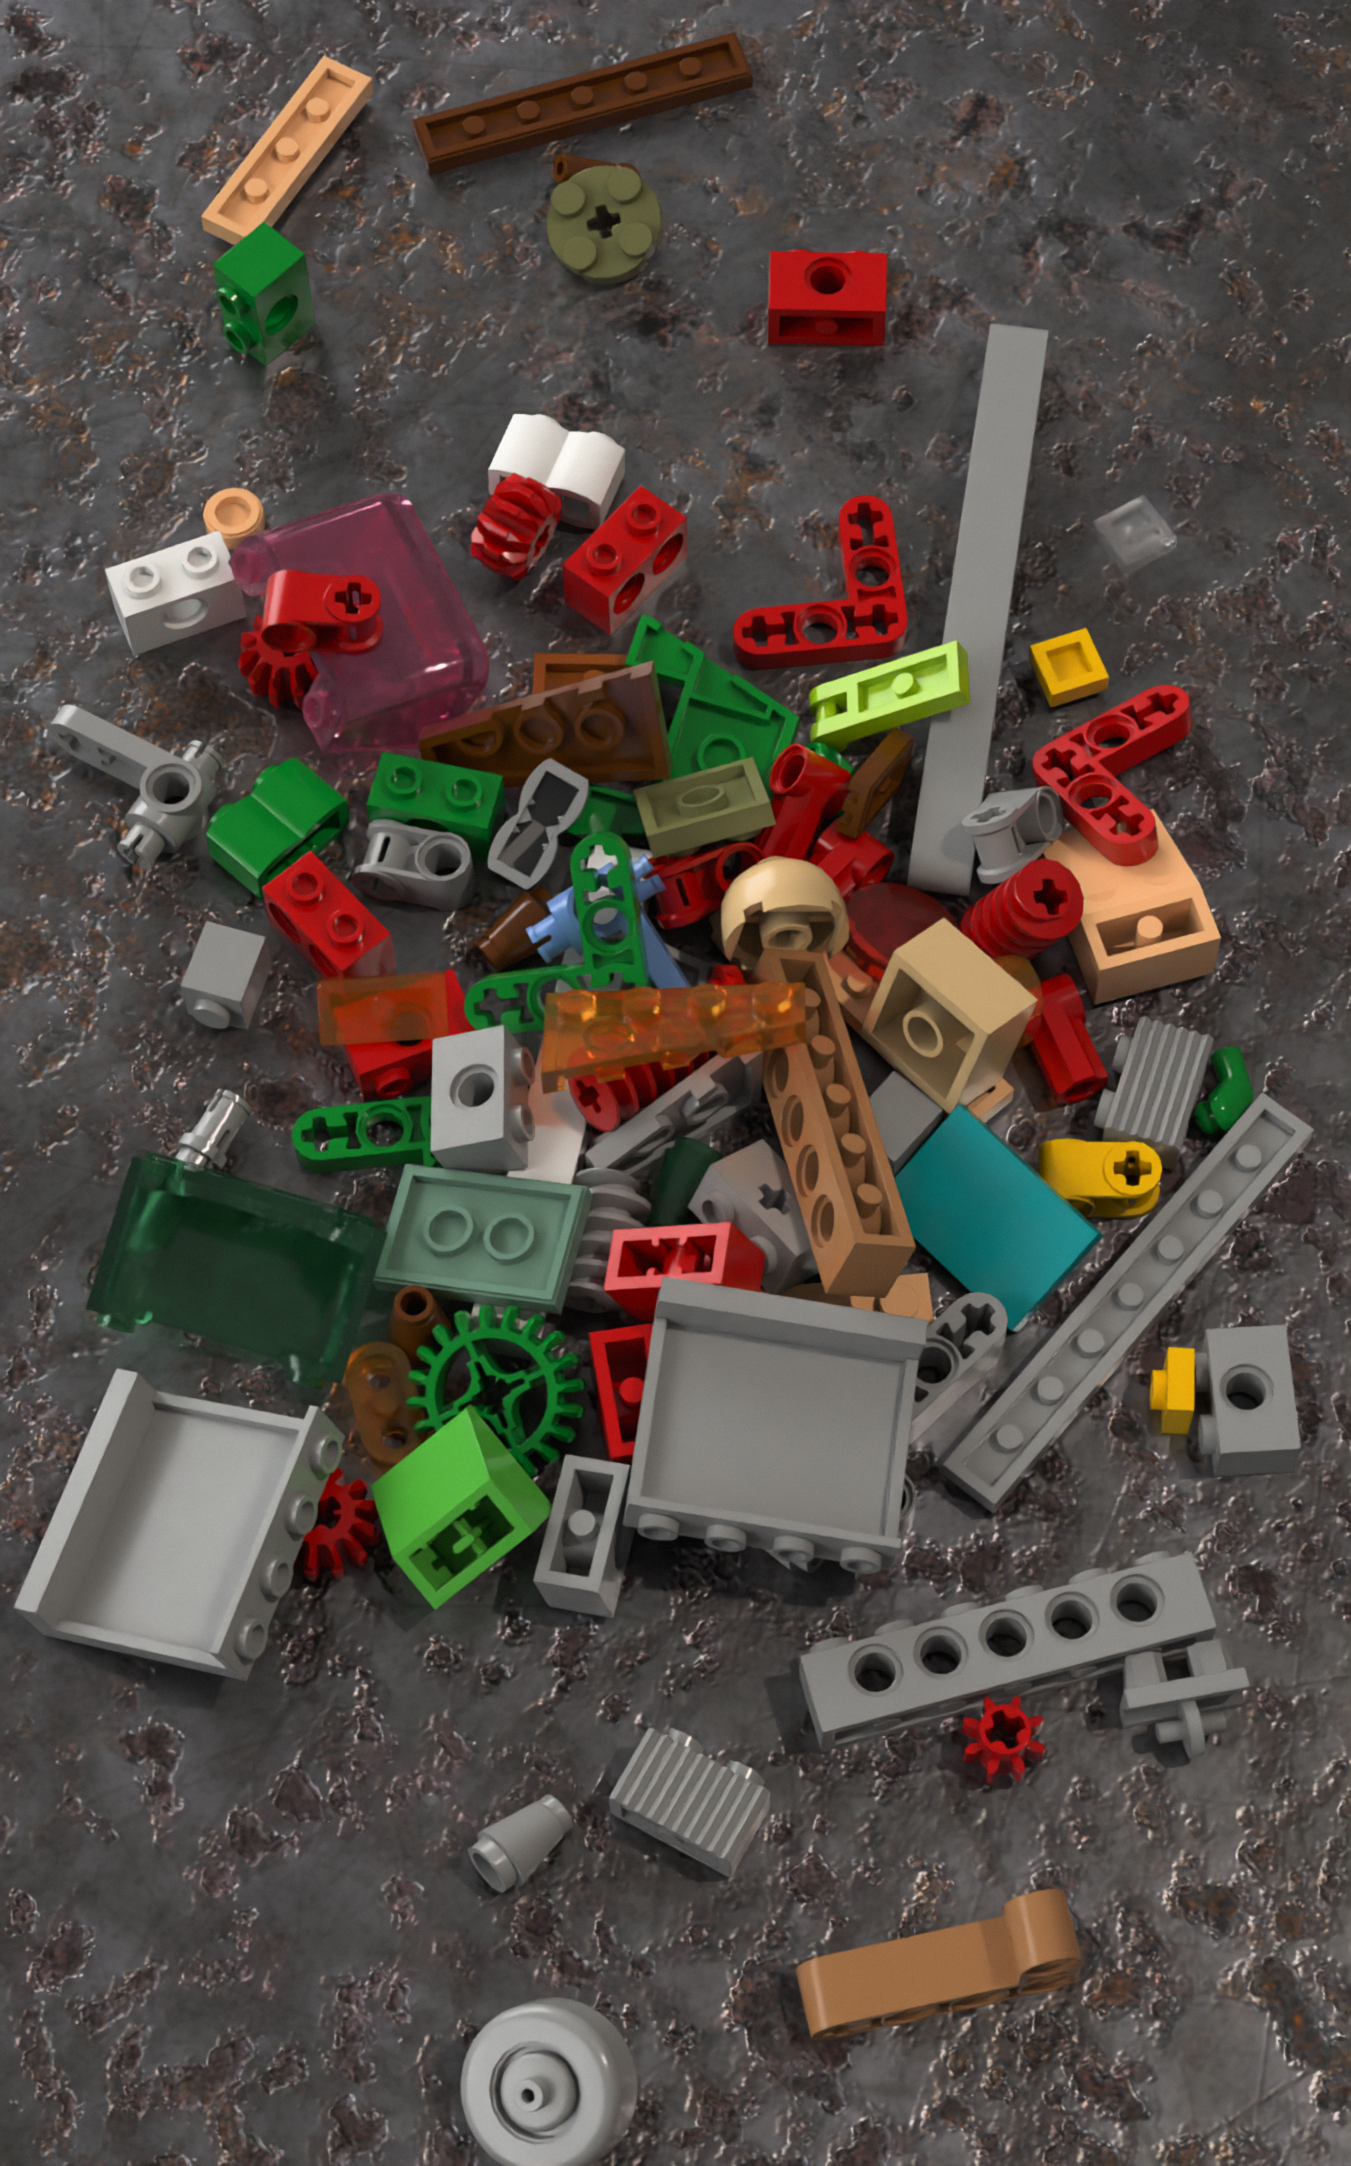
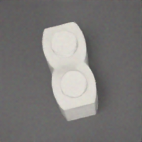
[488,414,625,529]

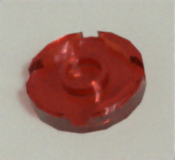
[843,882,961,982]

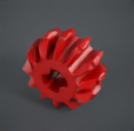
[470,473,562,581]
[238,614,342,710]
[293,1467,381,1582]

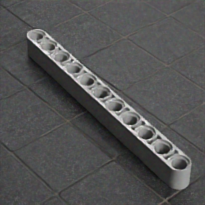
[907,323,1049,896]

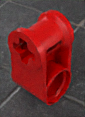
[261,570,384,656]
[643,839,767,929]

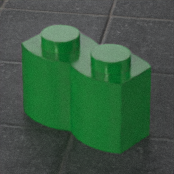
[206,756,350,900]

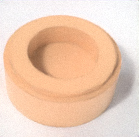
[204,488,265,550]

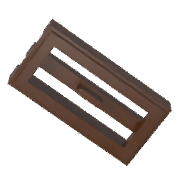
[836,727,915,839]

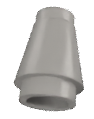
[469,1794,573,1892]

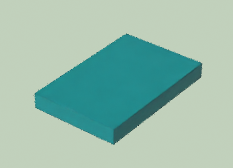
[894,1104,1104,1332]

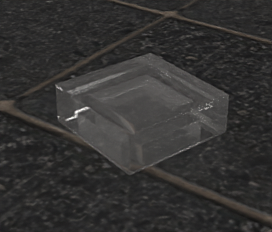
[1092,495,1177,575]

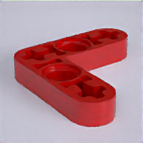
[733,495,907,670]
[1032,685,1193,867]

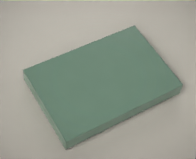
[371,1164,593,1314]

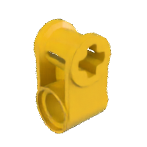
[1038,1138,1162,1219]

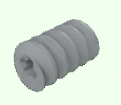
[563,1168,651,1313]

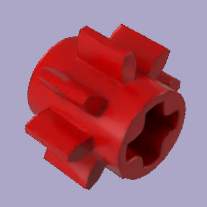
[962,1695,1046,1784]

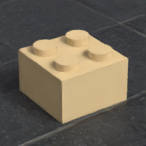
[859,918,1038,1115]

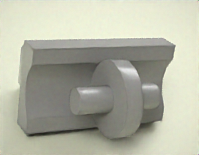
[1119,1638,1250,1758]

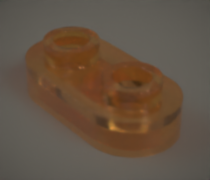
[345,1341,428,1471]

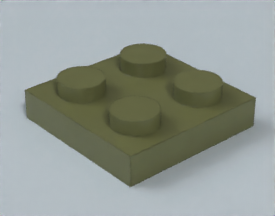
[633,757,776,859]

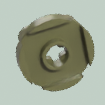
[547,165,664,285]

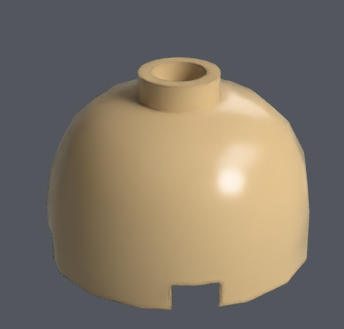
[721,856,850,973]

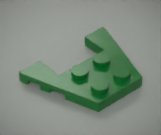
[567,614,800,842]

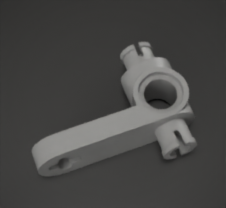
[48,705,224,870]

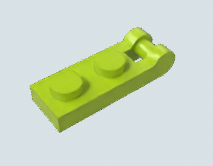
[809,640,970,753]

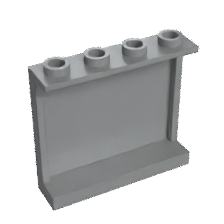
[623,1276,928,1574]
[14,1368,345,1681]

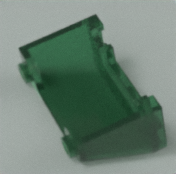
[86,1148,388,1389]

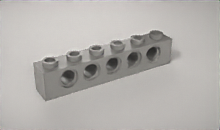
[799,1551,1217,1752]

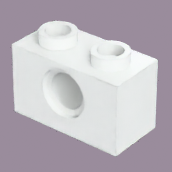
[105,530,247,656]

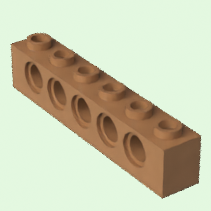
[746,947,916,1298]

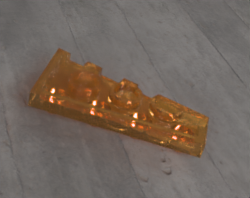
[541,981,807,1094]

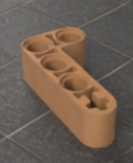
[795,1889,1083,2041]

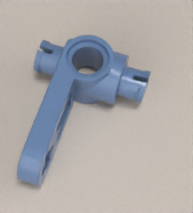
[526,854,713,1030]

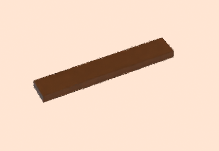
[412,32,753,175]

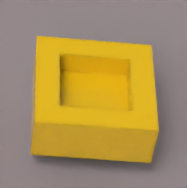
[1028,628,1109,707]
[1150,1347,1195,1434]

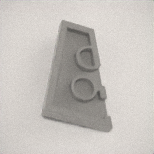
[585,1031,764,1177]

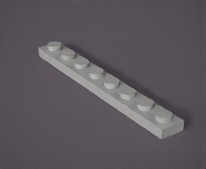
[941,1092,1314,1514]

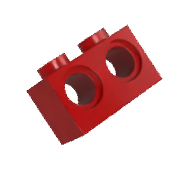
[562,485,688,636]
[262,851,397,1005]

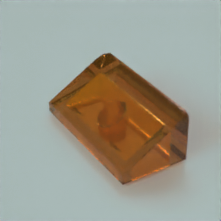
[316,970,449,1046]

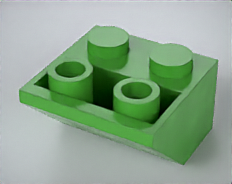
[370,1404,552,1610]

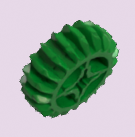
[406,1304,586,1477]

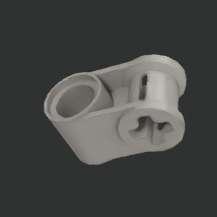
[962,786,1064,884]
[351,819,477,911]

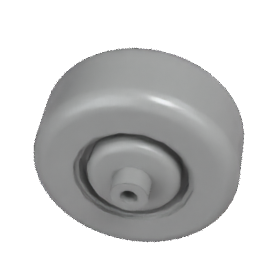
[461,1998,637,2166]

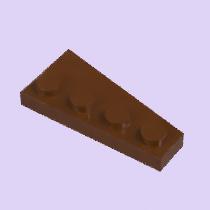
[418,660,673,788]

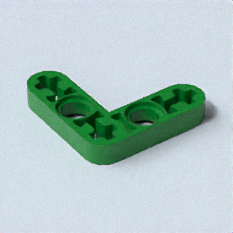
[464,831,651,1034]
[292,1095,444,1173]

